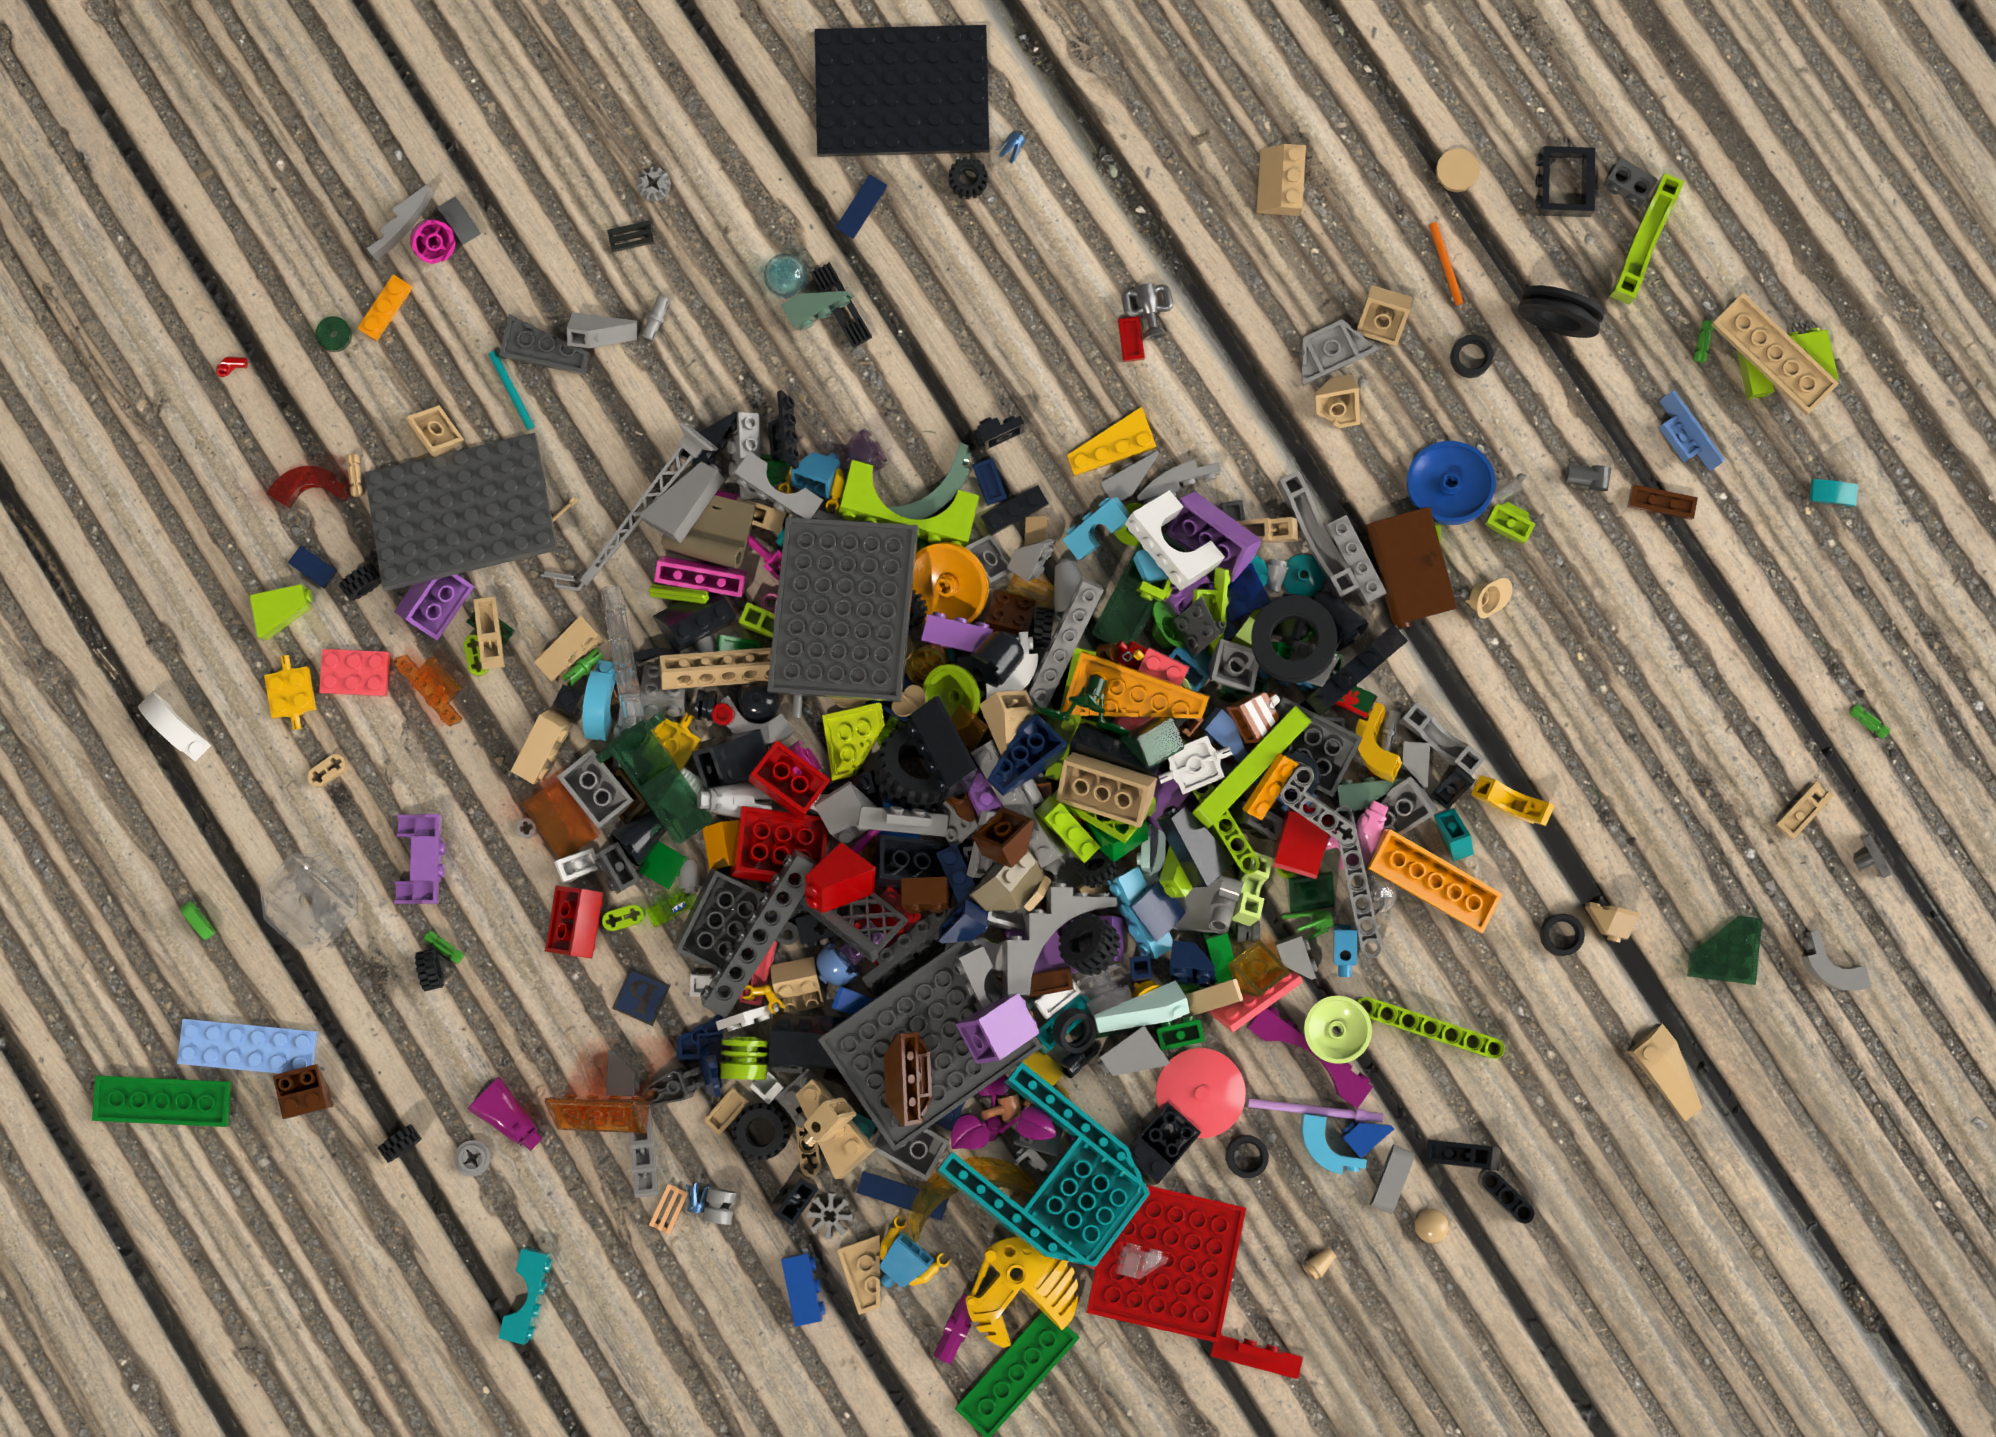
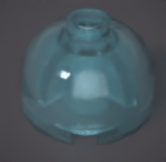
[764,253,807,299]

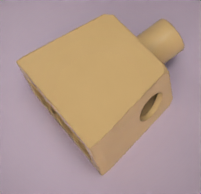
[802,1097,857,1147]

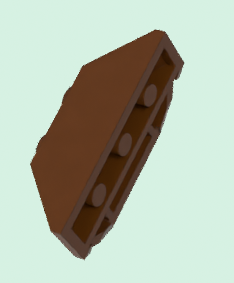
[884,1031,932,1126]

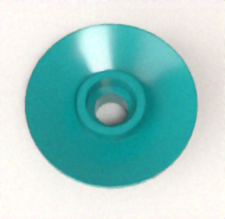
[1282,554,1325,597]

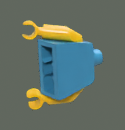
[778,452,845,515]
[879,1216,950,1288]

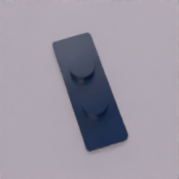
[836,175,887,239]

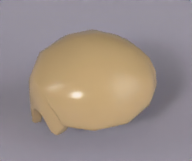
[1414,1209,1449,1244]

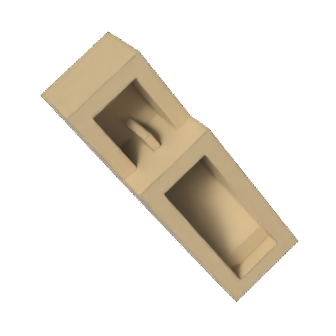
[1237,517,1298,544]
[473,596,505,670]
[1185,979,1243,1017]

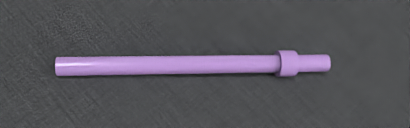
[1248,1098,1383,1123]

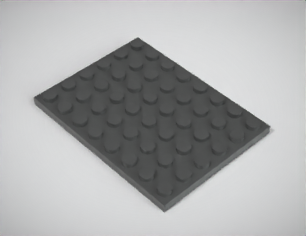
[364,433,558,591]
[767,517,919,702]
[817,941,1042,1151]

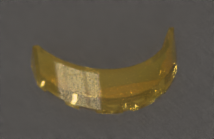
[909,1157,1038,1243]

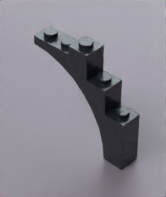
[1300,624,1408,716]

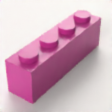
[654,556,748,597]

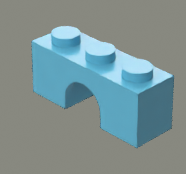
[1063,497,1131,560]

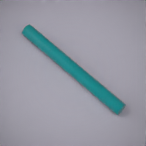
[488,351,535,431]

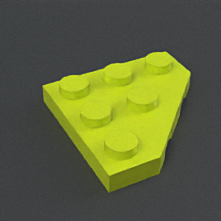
[822,703,885,781]

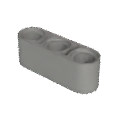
[1370,1144,1415,1214]

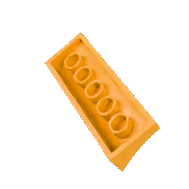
[1367,829,1503,933]

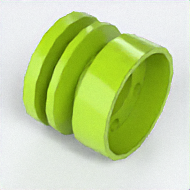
[719,1036,769,1080]

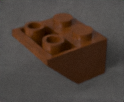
[273,1064,333,1119]

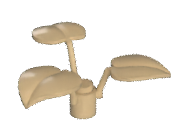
[831,635,926,717]

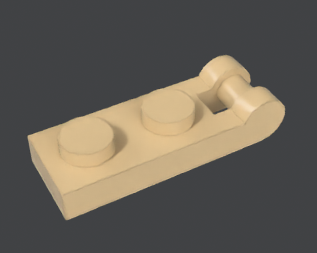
[1775,780,1833,840]

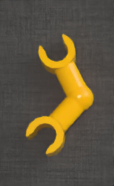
[742,985,785,1015]

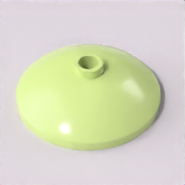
[1304,996,1372,1064]

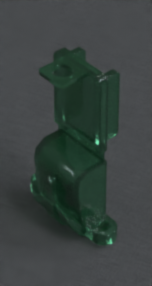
[1092,527,1186,645]
[595,712,712,844]

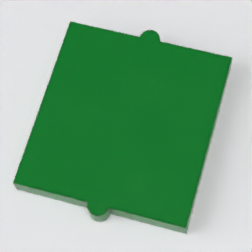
[639,841,687,889]

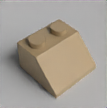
[1356,285,1413,346]

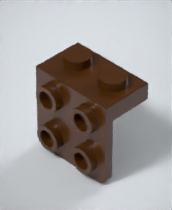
[985,590,1036,637]

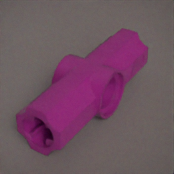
[934,1293,972,1364]

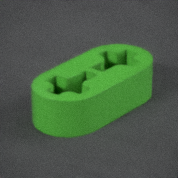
[180,901,216,940]

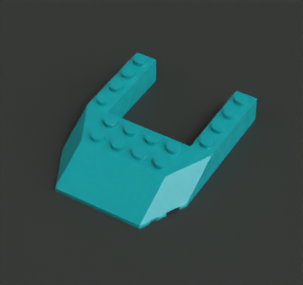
[936,1062,1150,1267]

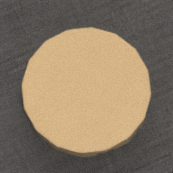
[1436,148,1480,192]

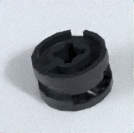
[695,689,717,722]

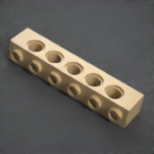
[660,647,772,690]

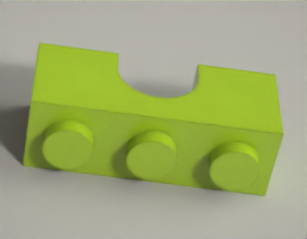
[1034,796,1100,863]

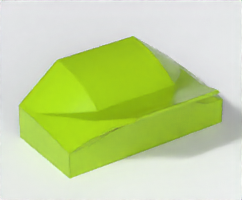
[1485,501,1535,544]

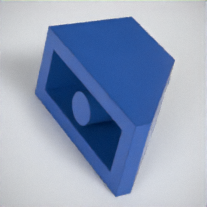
[1340,1122,1394,1158]

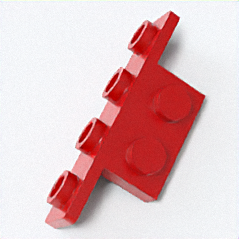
[1210,1335,1303,1379]

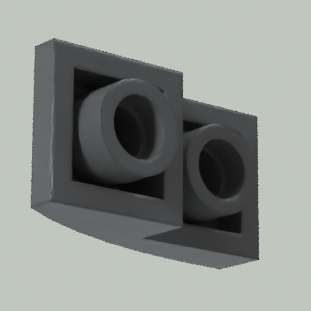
[437,197,481,245]

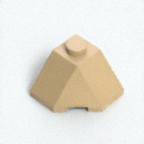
[1314,374,1360,428]
[1585,902,1639,943]

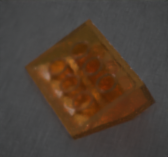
[545,1094,650,1134]

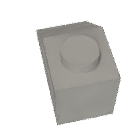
[1395,741,1430,789]

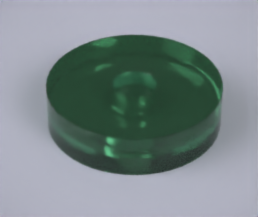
[315,316,352,352]

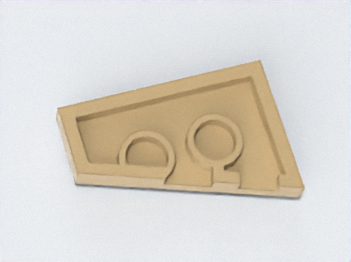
[837,1234,881,1315]

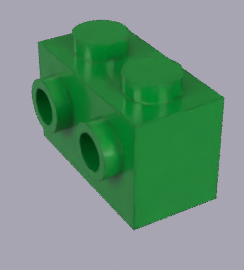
[1155,1016,1205,1051]

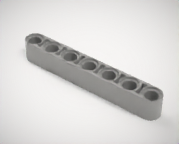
[1333,805,1382,958]

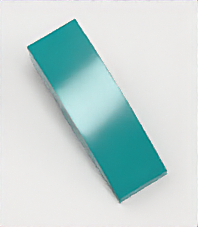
[1036,990,1096,1055]

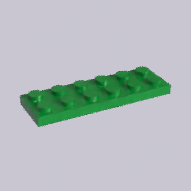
[92,1075,232,1127]
[955,1311,1080,1437]

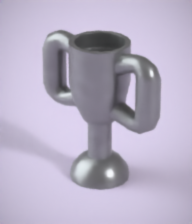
[1121,283,1173,340]

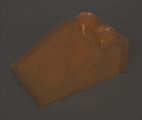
[521,780,598,859]

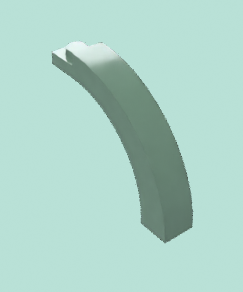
[857,443,971,522]

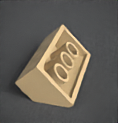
[1056,752,1157,828]

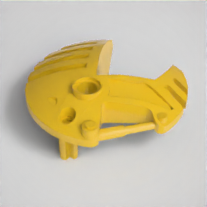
[965,1236,1078,1348]

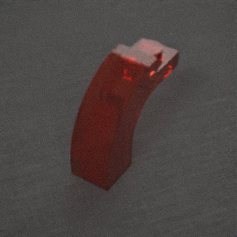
[266,466,350,509]

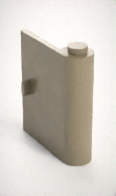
[661,495,756,569]

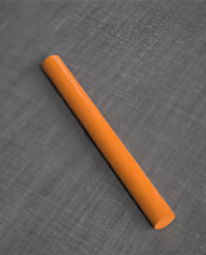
[1429,222,1464,306]

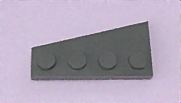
[499,314,590,375]

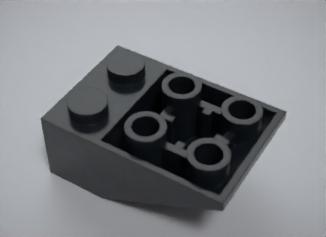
[692,729,768,791]
[1128,1103,1201,1186]

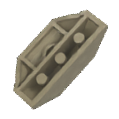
[969,847,1044,911]

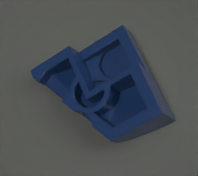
[677,1015,725,1063]
[699,1047,722,1097]

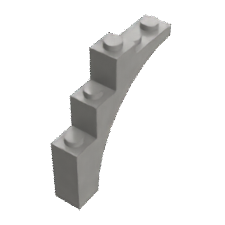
[1002,883,1117,997]

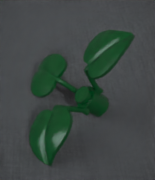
[1033,675,1137,736]

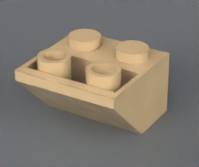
[770,957,825,1014]

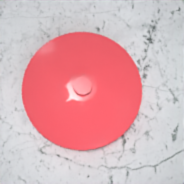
[1156,1048,1246,1138]

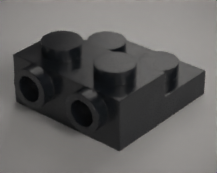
[973,416,1024,451]

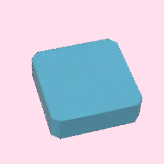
[1133,550,1169,584]

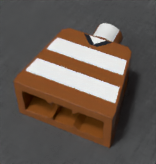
[1226,692,1280,743]

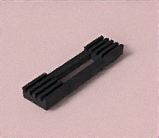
[811,262,872,348]

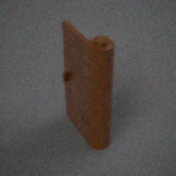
[1366,507,1457,630]

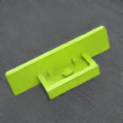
[1192,567,1230,656]

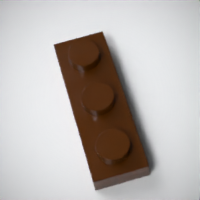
[1627,484,1698,520]

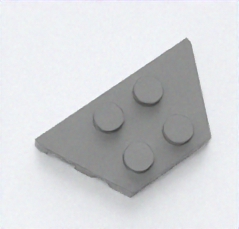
[1302,319,1379,386]

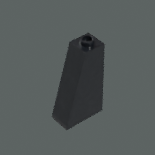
[1157,805,1235,888]

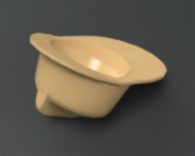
[1465,577,1512,619]

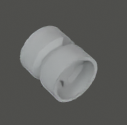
[703,1188,737,1225]

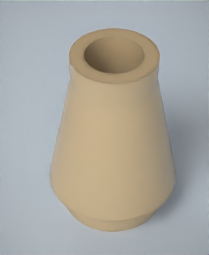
[1303,1247,1337,1280]

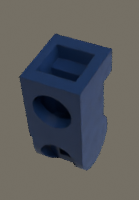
[1129,955,1152,983]

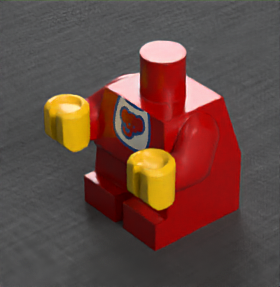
[1116,640,1147,671]

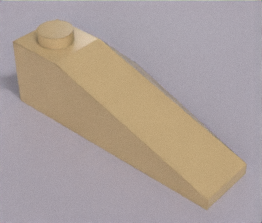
[1627,1023,1702,1122]

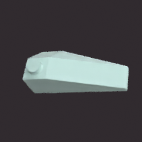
[1094,980,1190,1033]

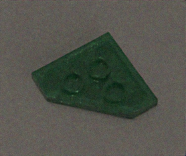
[1687,916,1762,985]

